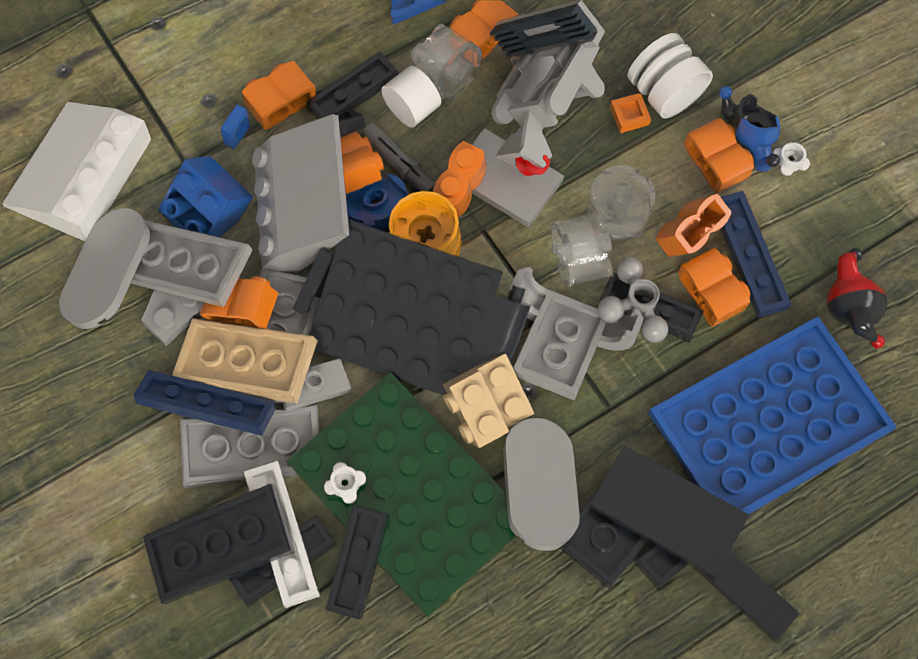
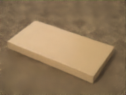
[172,318,317,404]

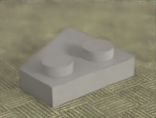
[141,290,204,346]

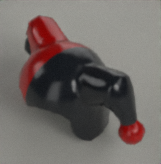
[827,248,887,349]

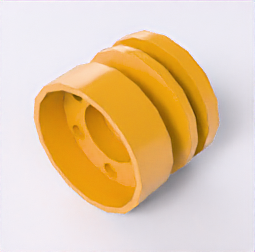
[389,191,462,256]

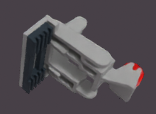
[489,0,605,176]

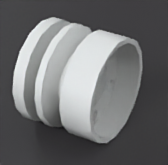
[627,33,713,118]

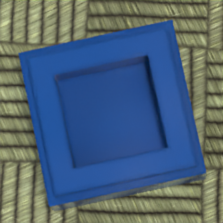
[220,104,251,149]

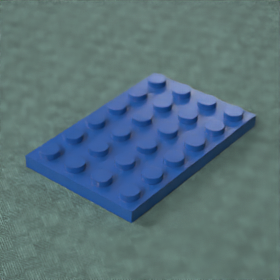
[648,316,897,514]

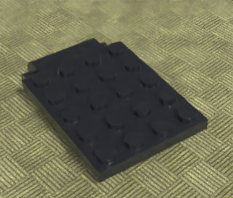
[309,219,531,395]

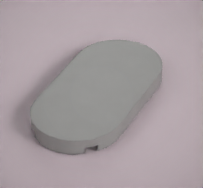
[59,208,150,329]
[503,418,580,551]

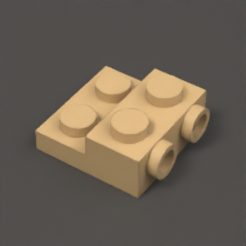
[443,353,534,448]

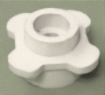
[773,143,810,176]
[324,463,366,504]

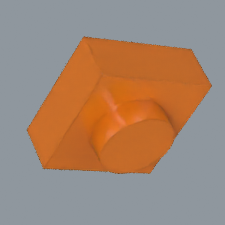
[610,93,651,133]

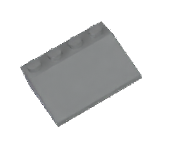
[252,114,349,274]

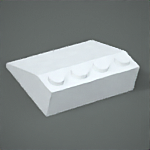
[2,102,151,241]

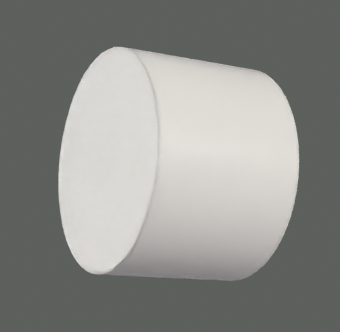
[382,66,441,128]

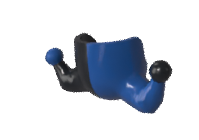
[719,86,780,172]

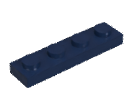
[721,191,791,318]
[133,370,276,436]

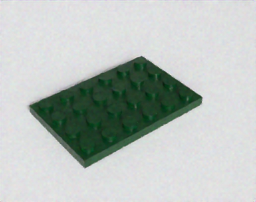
[287,372,516,618]

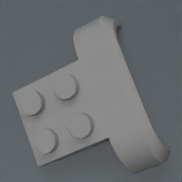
[508,267,644,401]

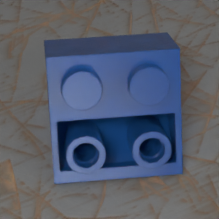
[158,156,253,237]

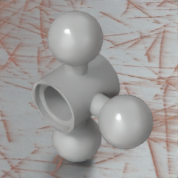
[598,257,668,342]

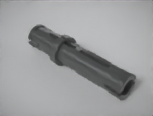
[361,123,436,192]

